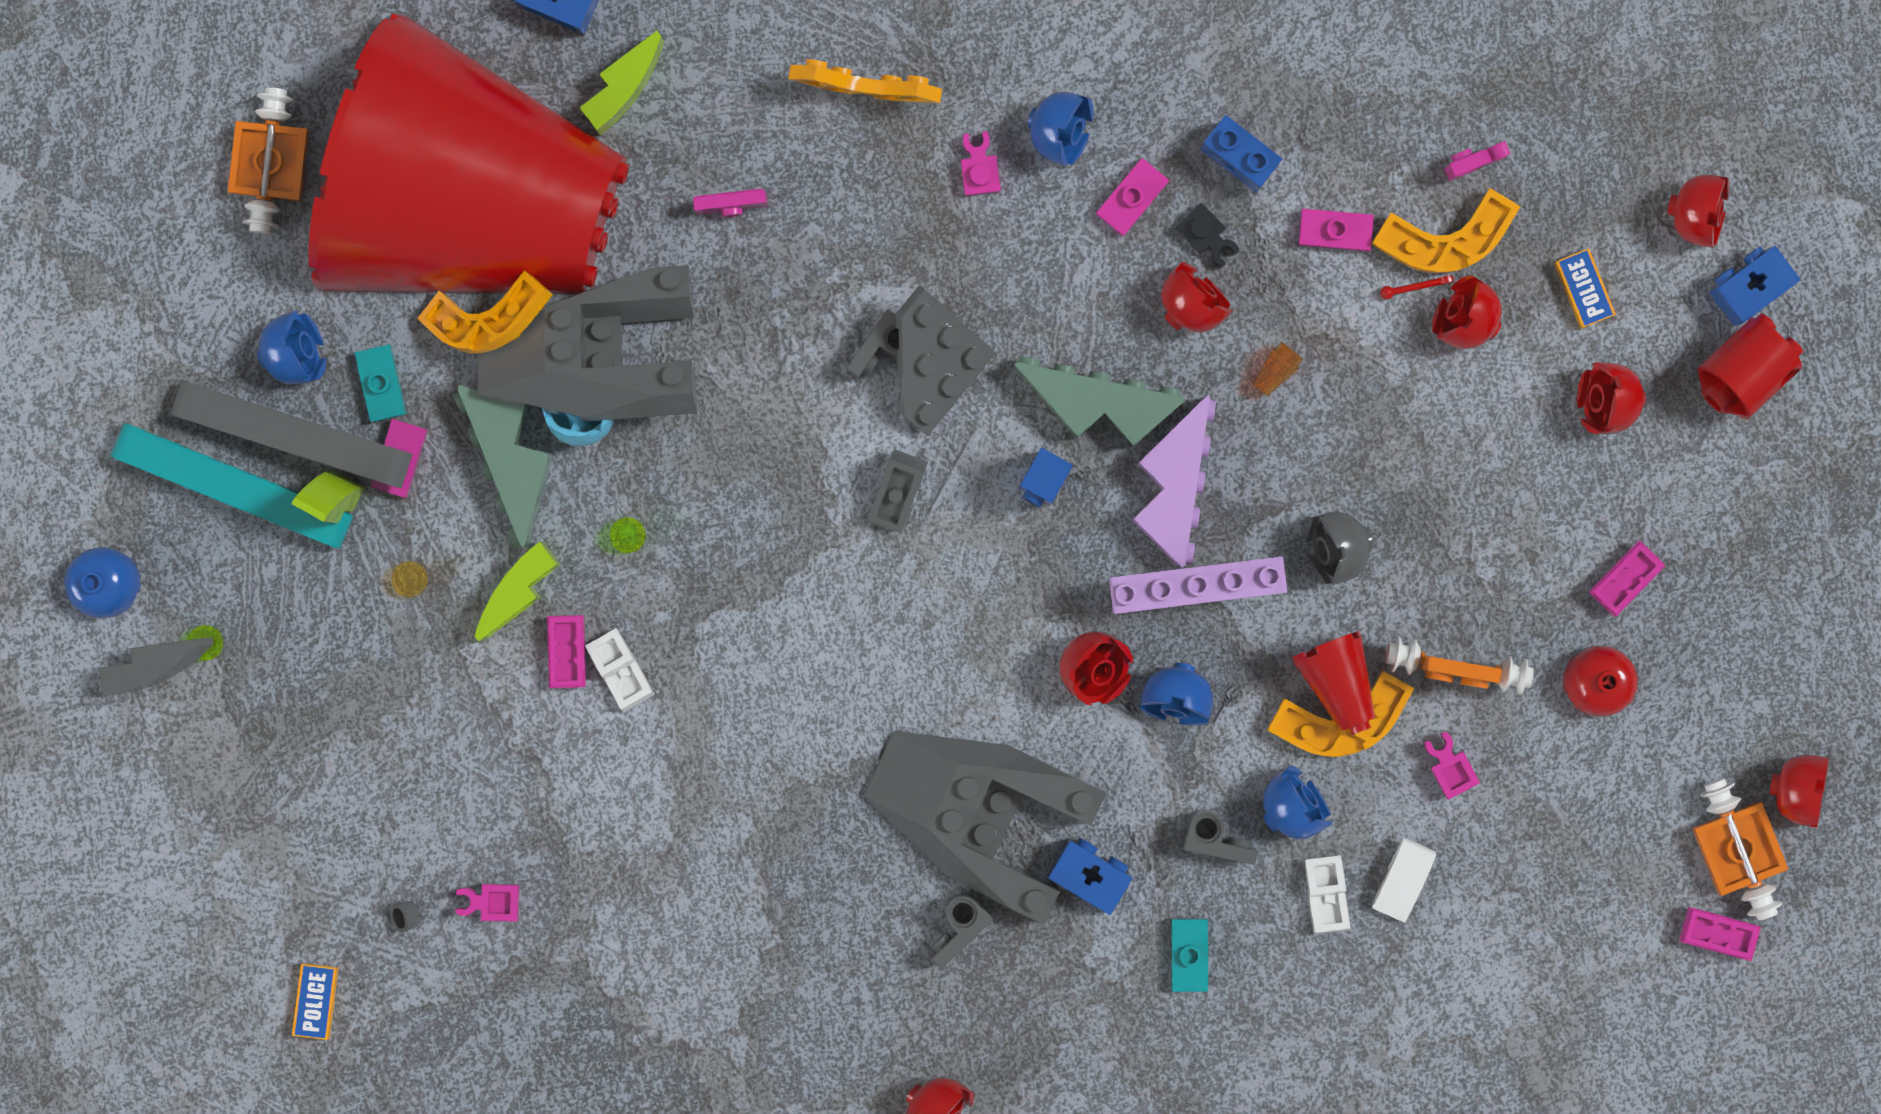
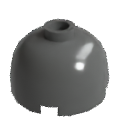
[1305,512,1372,585]

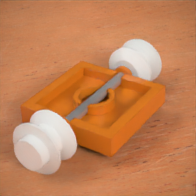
[228,87,310,234]
[1385,636,1533,695]
[1692,778,1789,920]

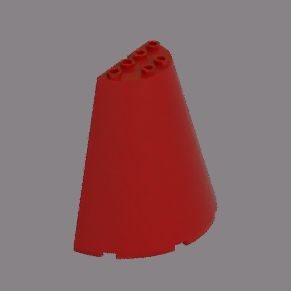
[308,13,630,294]

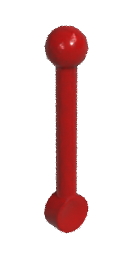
[1380,275,1454,300]

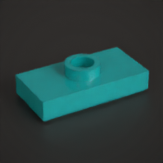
[354,344,407,423]
[1171,918,1208,992]

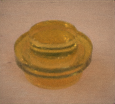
[391,561,428,597]

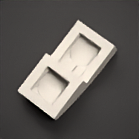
[585,628,655,712]
[1372,837,1436,923]
[1305,855,1351,935]

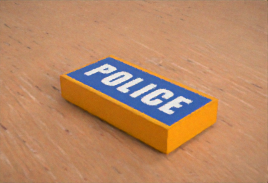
[1554,248,1616,329]
[292,963,339,1040]

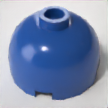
[1028,91,1094,166]
[257,311,326,385]
[64,547,141,619]
[1140,662,1214,726]
[1263,765,1332,840]

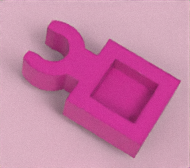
[961,131,1001,197]
[1444,141,1511,182]
[1423,731,1480,800]
[456,883,520,922]

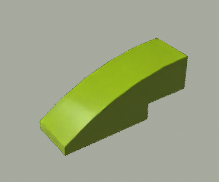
[579,30,664,135]
[291,470,366,524]
[474,541,561,642]

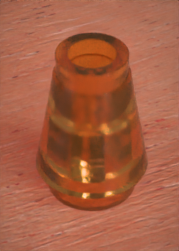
[1253,341,1304,396]

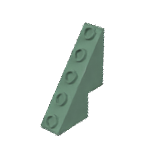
[1014,356,1185,448]
[454,385,553,548]

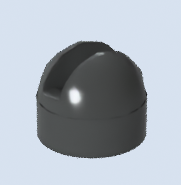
[390,901,422,932]

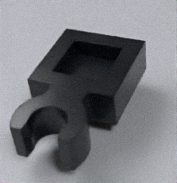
[1175,203,1240,268]

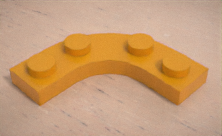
[788,59,942,103]
[1371,188,1521,273]
[417,271,553,353]
[1266,670,1414,757]

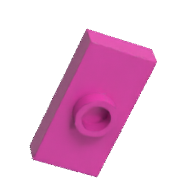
[1096,158,1170,237]
[693,188,768,218]
[1298,208,1374,252]
[371,419,428,498]
[1588,540,1666,617]
[547,615,586,688]
[1679,906,1761,961]

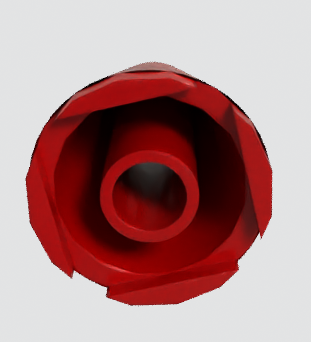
[1292,630,1375,735]

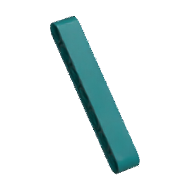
[110,423,354,549]

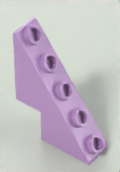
[1132,395,1216,568]
[1109,556,1287,614]

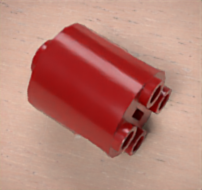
[1697,313,1803,420]

